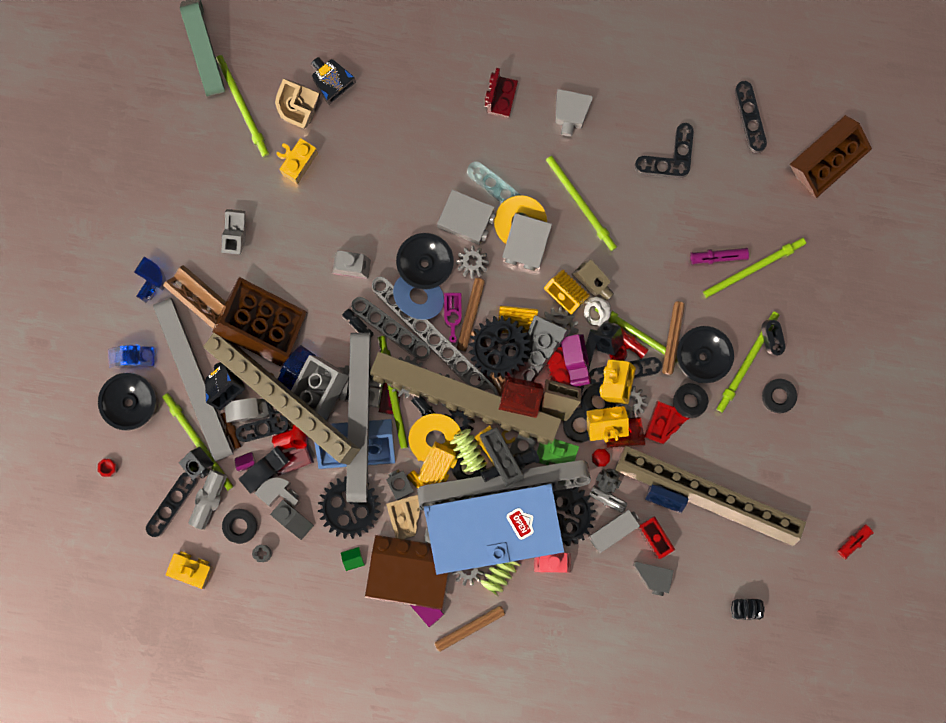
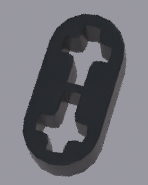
[761,320,786,355]

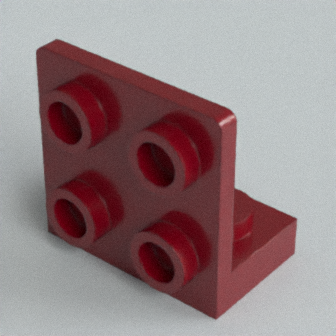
[485,68,518,118]

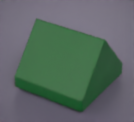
[341,547,365,571]

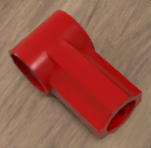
[272,425,308,450]

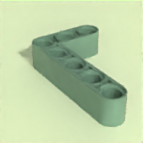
[180,0,225,97]

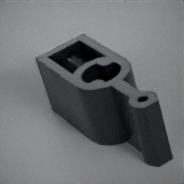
[239,446,290,494]

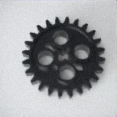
[468,316,531,379]
[318,476,381,539]
[553,487,596,546]

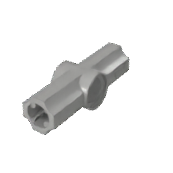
[188,470,227,530]

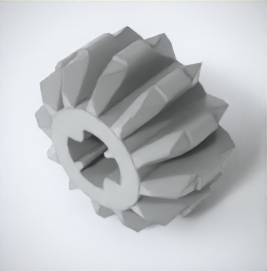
[456,246,489,279]
[616,386,648,418]
[452,566,484,586]

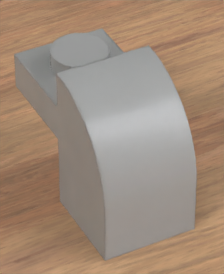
[221,209,246,254]
[225,398,270,423]
[254,478,300,508]

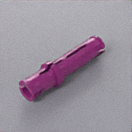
[690,248,749,265]

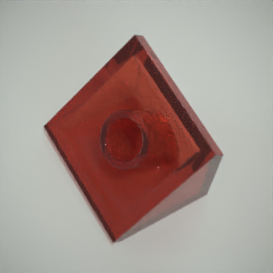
[498,375,544,418]
[604,417,645,450]

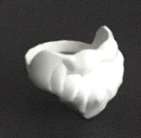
[584,297,611,326]

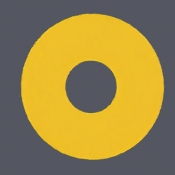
[494,196,547,244]
[409,414,461,462]

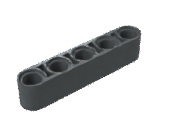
[351,297,431,361]

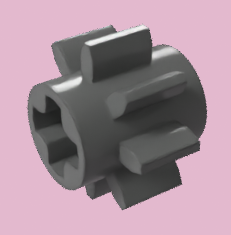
[596,469,622,492]

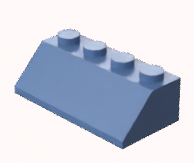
[315,419,395,469]

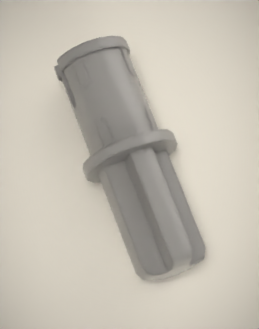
[589,485,627,512]

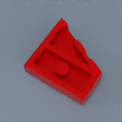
[644,401,690,444]

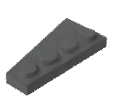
[507,315,570,394]

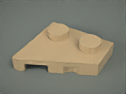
[386,495,420,539]

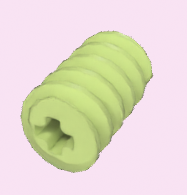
[450,429,487,472]
[480,561,521,597]

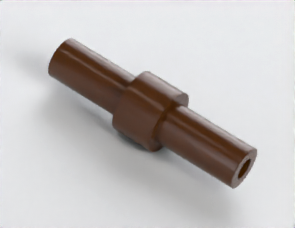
[220,412,241,450]

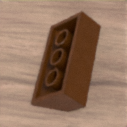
[789,115,872,198]

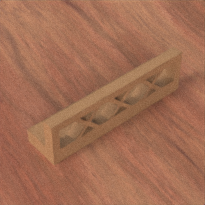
[163,265,226,328]

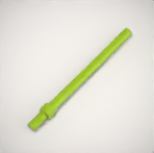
[216,55,269,157]
[546,156,617,251]
[703,238,807,298]
[595,308,678,363]
[716,311,780,413]
[377,336,408,449]
[162,393,234,491]

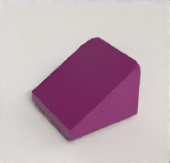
[234,452,256,472]

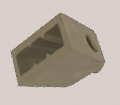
[572,259,614,301]
[541,379,581,422]

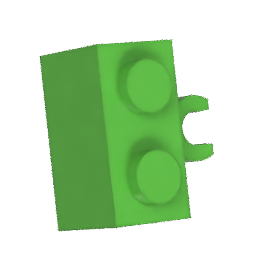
[537,439,579,465]

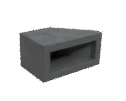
[270,500,314,540]
[633,562,674,596]

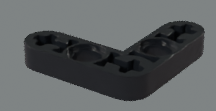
[635,123,694,178]
[236,401,291,442]

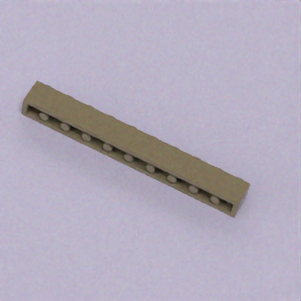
[203,333,361,465]
[370,352,561,445]
[615,446,806,546]

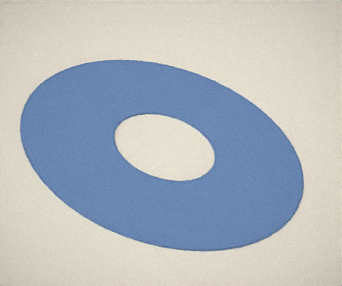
[393,277,444,320]

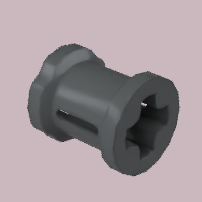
[252,545,272,562]

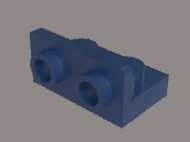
[645,484,689,513]

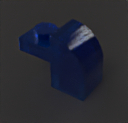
[134,257,166,303]
[108,345,154,368]
[277,345,316,390]

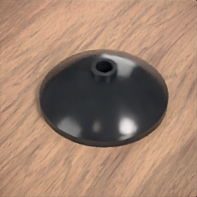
[396,233,454,290]
[676,326,734,384]
[98,373,156,431]

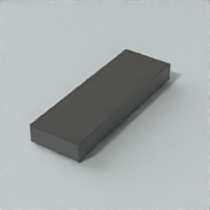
[480,427,524,487]

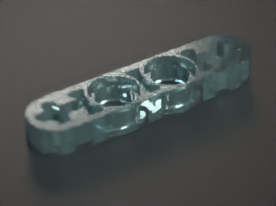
[468,162,524,215]

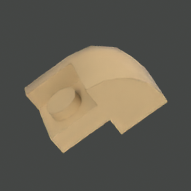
[275,79,321,129]

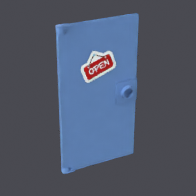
[424,483,564,575]

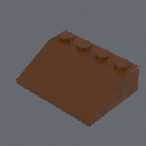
[212,277,307,367]
[365,535,448,610]

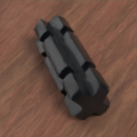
[342,309,374,338]

